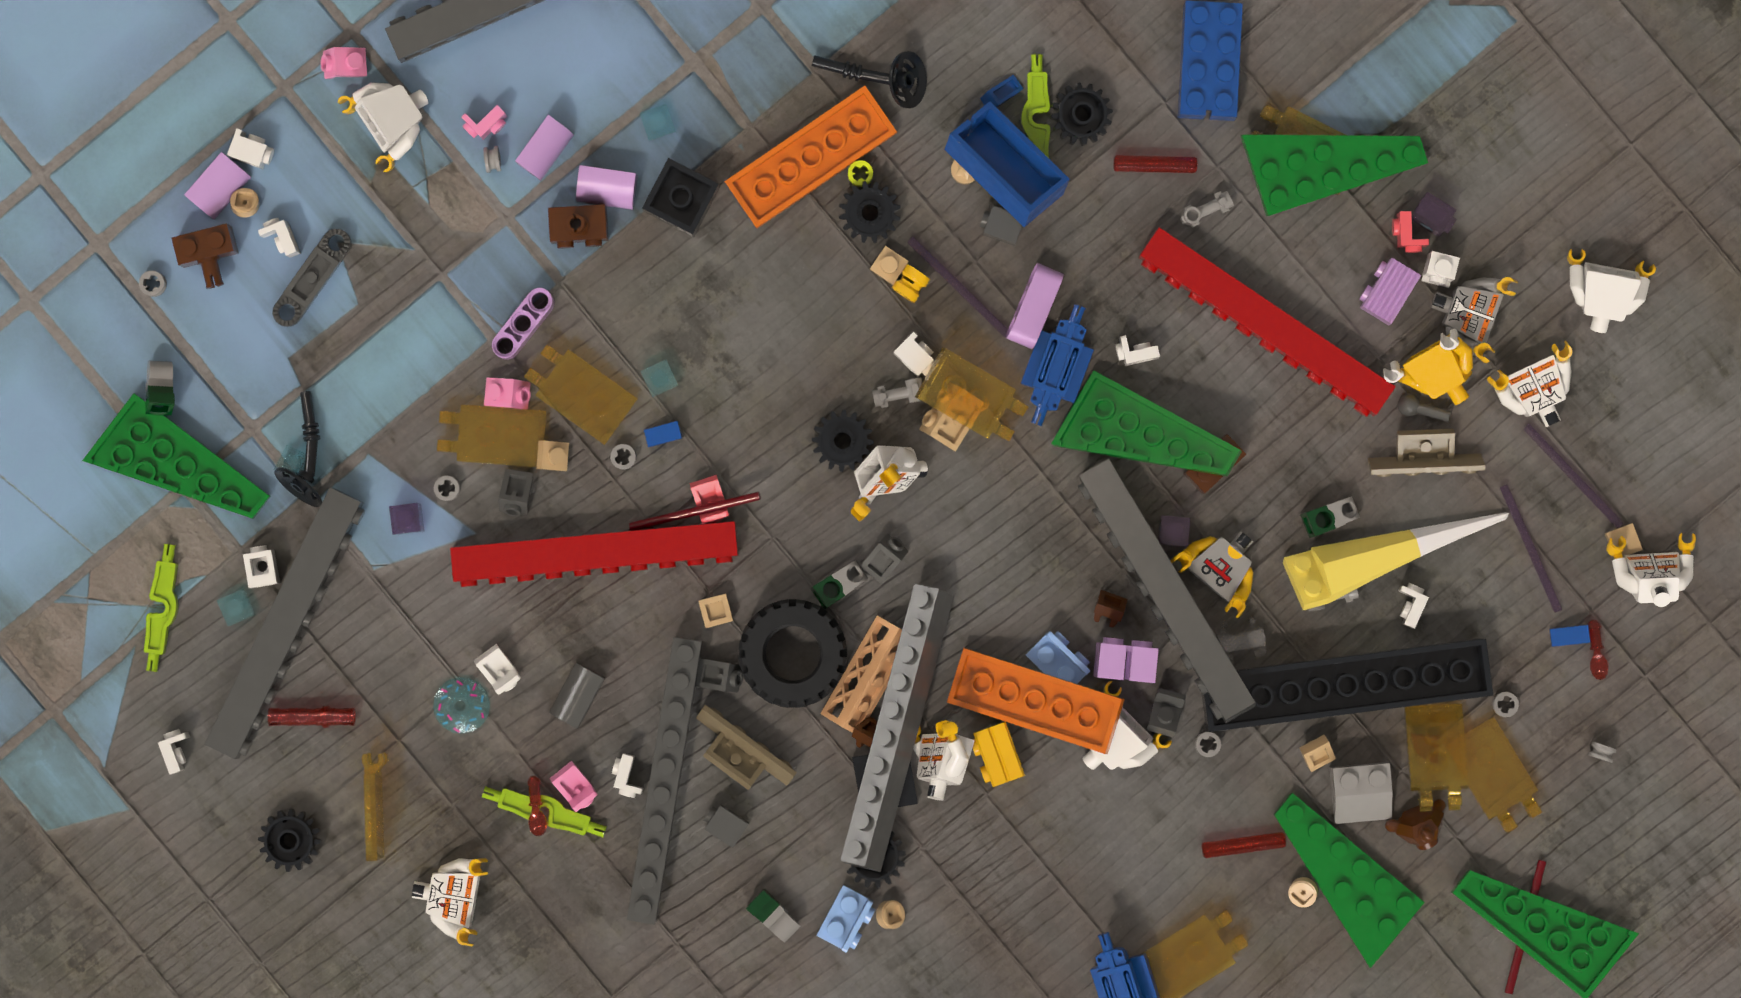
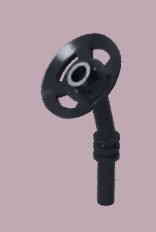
[811,51,927,108]
[274,391,322,507]

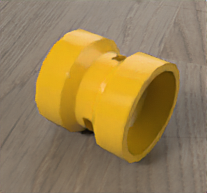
[891,264,930,303]

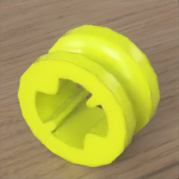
[848,160,873,187]

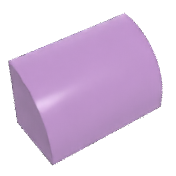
[515,115,574,181]
[184,152,251,220]
[576,165,638,210]

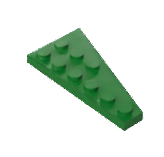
[1240,135,1428,217]
[1051,370,1242,477]
[82,393,271,519]
[1273,793,1425,968]
[1451,870,1639,998]

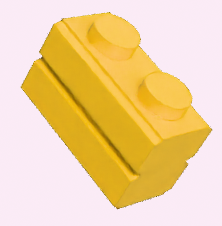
[972,721,1025,787]

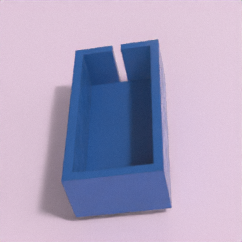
[1178,1,1243,121]
[944,101,1070,227]

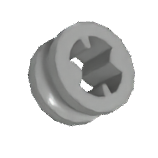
[483,146,501,173]
[139,271,167,297]
[610,444,636,470]
[434,475,461,501]
[1492,692,1519,717]
[1195,732,1221,757]
[1588,742,1617,763]

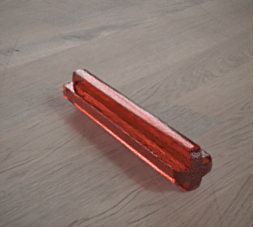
[1113,155,1198,173]
[1201,832,1286,858]

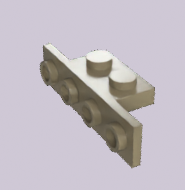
[1368,429,1485,477]
[696,705,797,790]

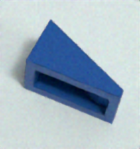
[980,75,1023,108]
[644,421,683,447]
[1549,625,1590,647]

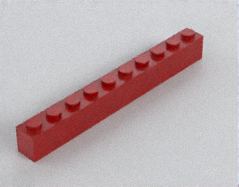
[1138,227,1396,417]
[450,521,739,587]

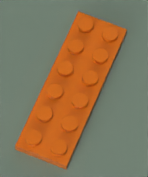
[724,86,897,229]
[947,648,1125,754]

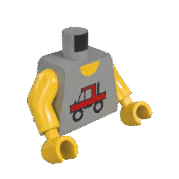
[1170,531,1254,618]

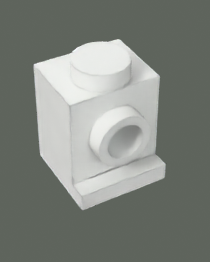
[227,129,274,169]
[1421,251,1460,288]
[894,332,938,377]
[243,545,281,588]

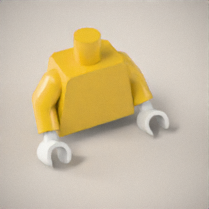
[1383,329,1473,405]

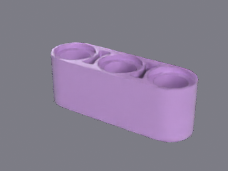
[1006,263,1064,349]
[492,288,555,360]

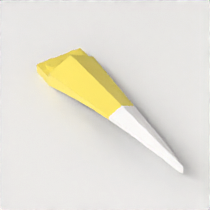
[1283,512,1509,610]

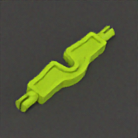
[1021,54,1050,158]
[144,544,178,672]
[482,786,607,838]

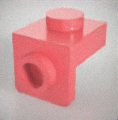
[1392,211,1429,253]
[689,475,729,524]

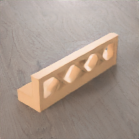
[820,616,902,733]

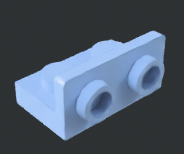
[1026,631,1090,684]
[816,885,876,953]

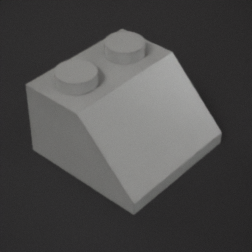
[1329,762,1393,824]

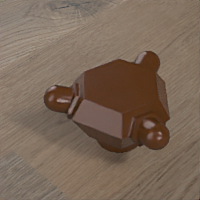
[1385,799,1446,850]

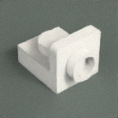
[258,218,301,258]
[1115,335,1160,366]
[1398,583,1429,629]
[158,729,190,775]

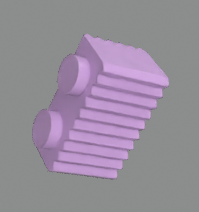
[1359,258,1421,326]

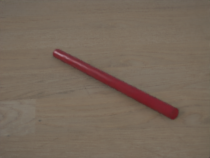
[629,492,761,531]
[1505,860,1546,995]

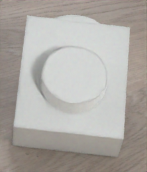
[474,644,521,695]
[612,753,644,798]

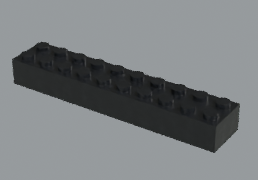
[1202,638,1494,732]

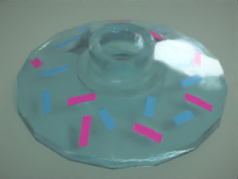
[433,677,490,734]

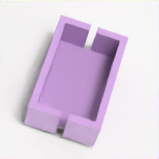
[1093,637,1158,683]

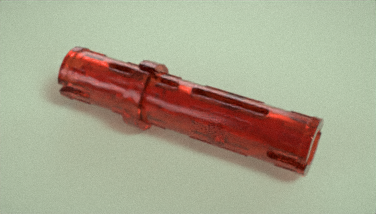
[268,706,356,728]

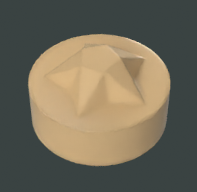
[951,160,975,185]
[230,188,259,218]
[1288,877,1318,907]
[876,900,905,929]

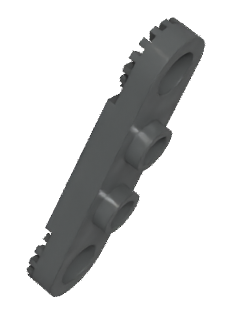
[272,229,352,327]

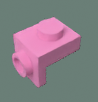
[321,47,367,79]
[461,105,508,140]
[484,377,531,410]
[550,761,597,812]

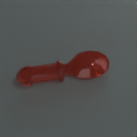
[1588,620,1609,680]
[527,776,548,837]

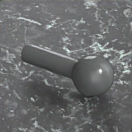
[1398,394,1452,422]

